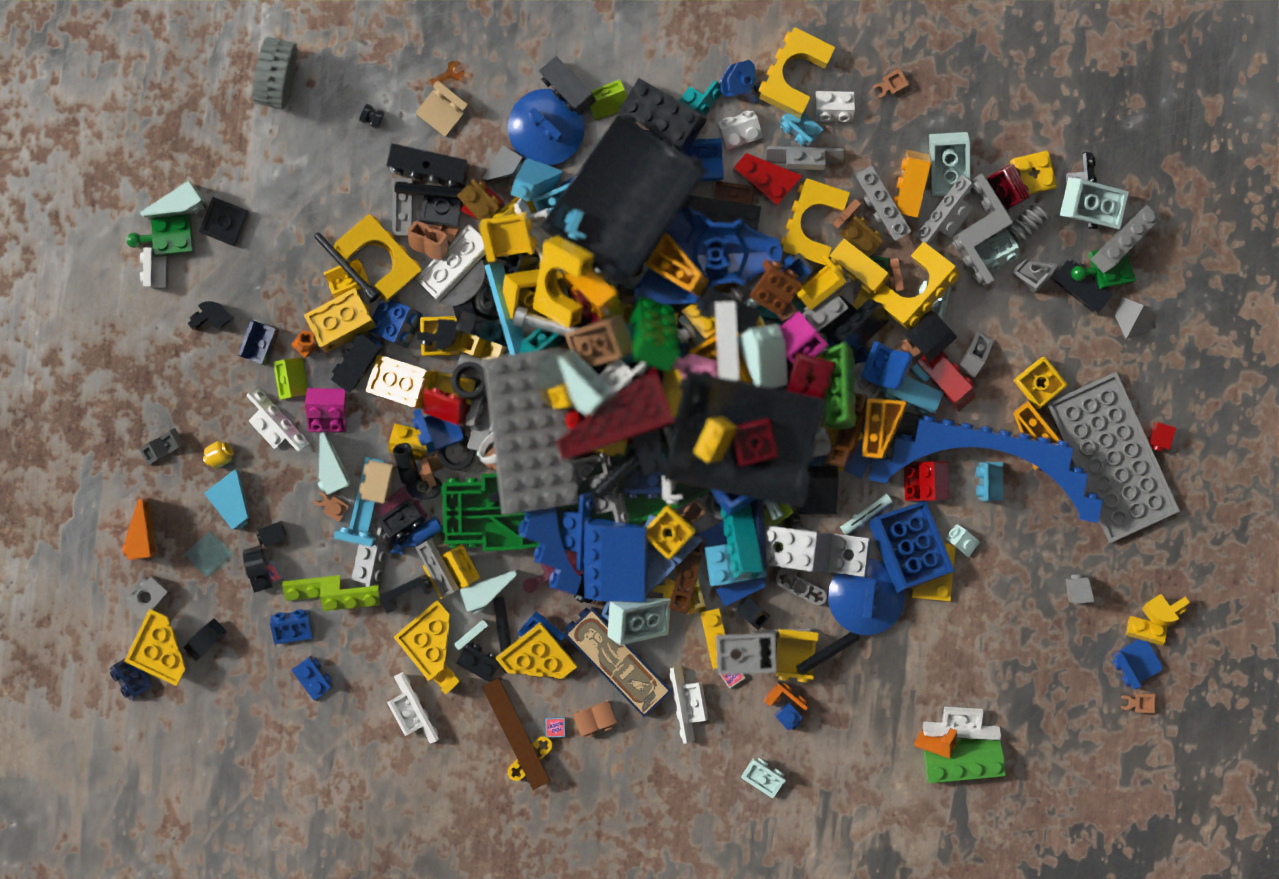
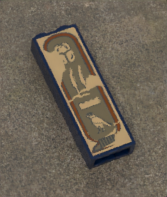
[564,607,672,717]

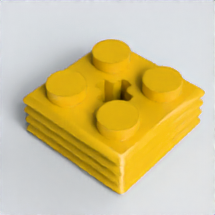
[1010,150,1057,195]
[420,316,461,356]
[1014,357,1068,409]
[647,505,696,560]

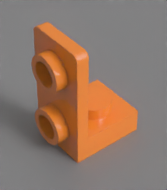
[764,683,808,711]
[914,728,957,759]

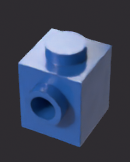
[774,701,802,731]

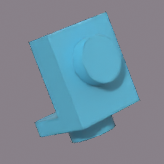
[564,210,586,241]

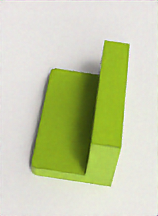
[590,79,627,120]
[273,357,308,400]

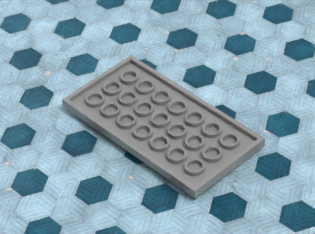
[483,348,578,515]
[1046,372,1180,543]

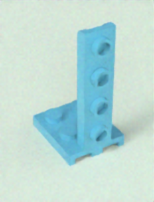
[333,457,385,547]

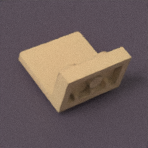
[416,80,469,137]

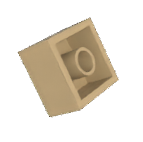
[359,460,397,503]

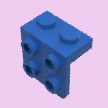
[683,138,724,181]
[369,299,423,348]
[860,342,913,390]
[412,409,464,453]
[1111,639,1162,690]

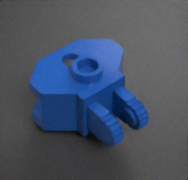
[720,60,761,103]

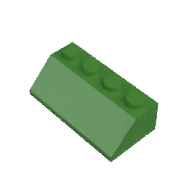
[823,343,856,430]
[923,738,1006,783]

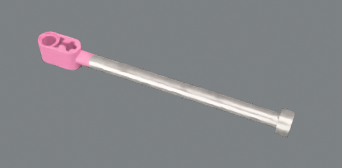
[513,307,718,378]

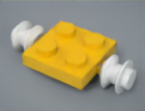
[677,286,743,344]

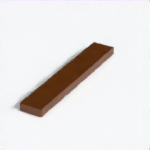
[482,678,550,790]

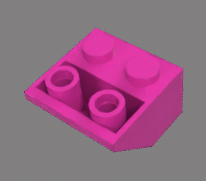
[779,311,828,365]
[305,388,347,432]

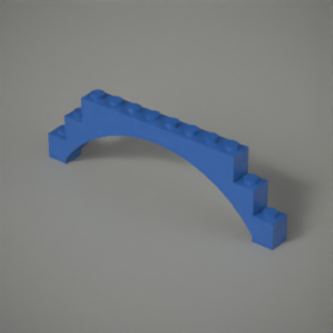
[519,388,627,595]
[869,415,1103,523]

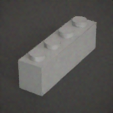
[1090,205,1160,273]

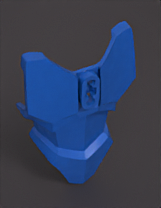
[634,207,782,304]

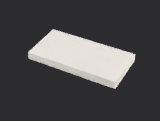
[415,224,486,302]

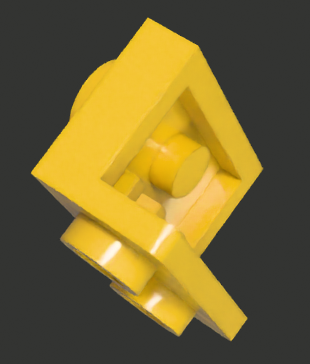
[324,258,370,299]
[388,423,427,460]

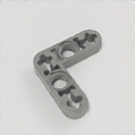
[775,567,827,606]

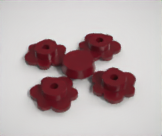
[568,289,602,326]

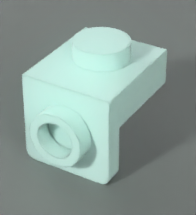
[945,524,980,557]

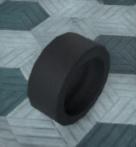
[451,361,487,400]
[438,435,474,470]

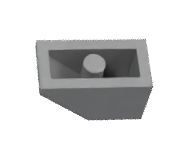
[483,146,523,182]
[959,331,994,378]
[1066,574,1094,604]

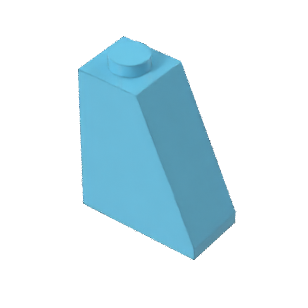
[511,157,562,201]
[204,470,250,530]

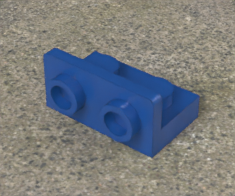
[270,609,313,645]
[292,656,333,701]

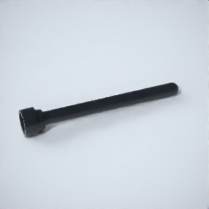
[314,232,381,303]

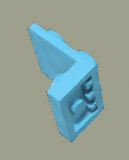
[779,112,823,147]
[976,462,1003,501]

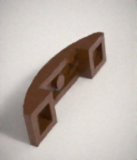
[826,393,868,467]
[669,535,706,614]

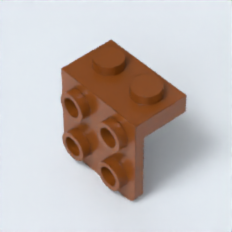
[750,259,802,315]

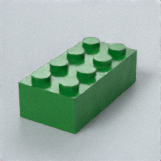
[630,296,680,371]

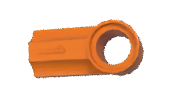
[291,331,317,358]

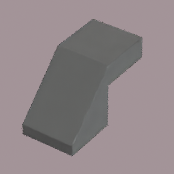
[139,428,184,466]

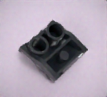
[904,309,957,363]

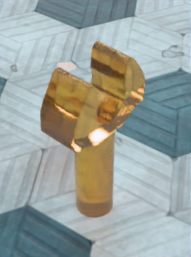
[429,61,465,86]

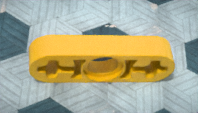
[508,736,552,781]

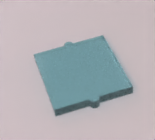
[185,531,231,577]

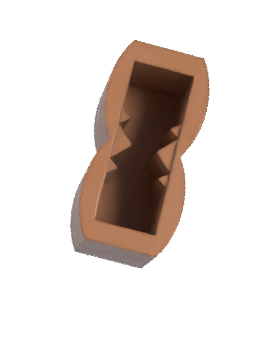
[407,221,448,260]
[681,499,706,527]
[573,700,617,738]

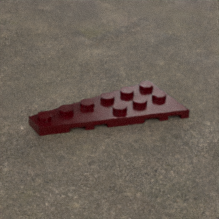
[556,367,674,461]

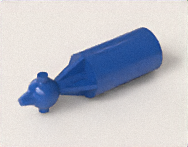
[390,516,443,555]

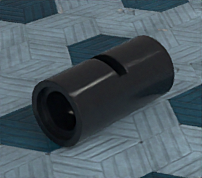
[392,443,420,485]

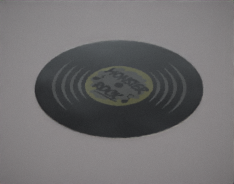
[406,475,442,500]

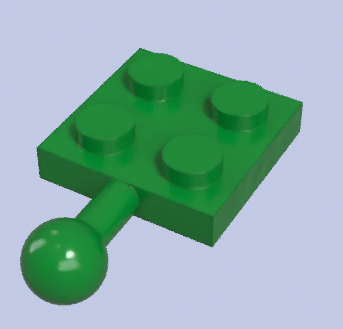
[126,214,193,257]
[1071,250,1136,289]

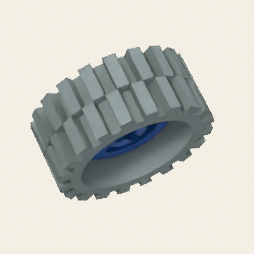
[252,37,298,110]

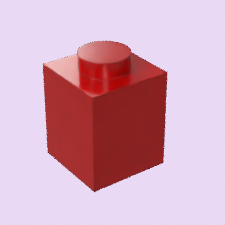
[1148,422,1176,452]

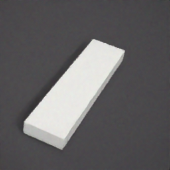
[715,302,739,381]

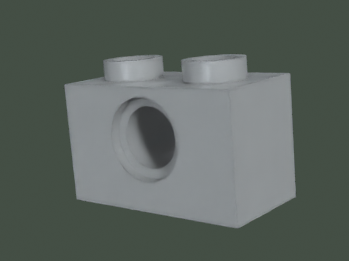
[125,576,171,621]

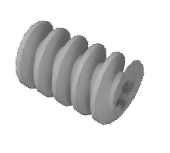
[1007,204,1051,244]

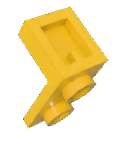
[548,382,574,408]
[433,665,461,694]

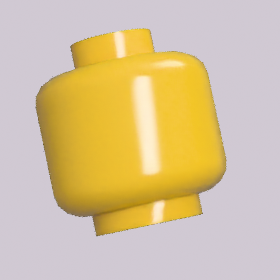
[203,441,233,469]

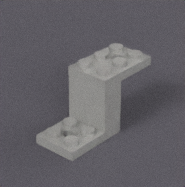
[952,173,1013,286]
[764,526,871,577]
[716,628,810,675]

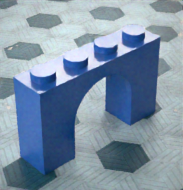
[695,521,767,607]

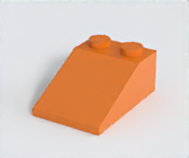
[122,498,157,560]

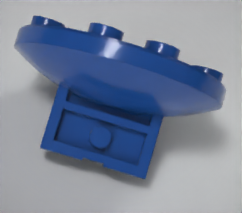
[508,89,584,166]
[828,559,905,635]

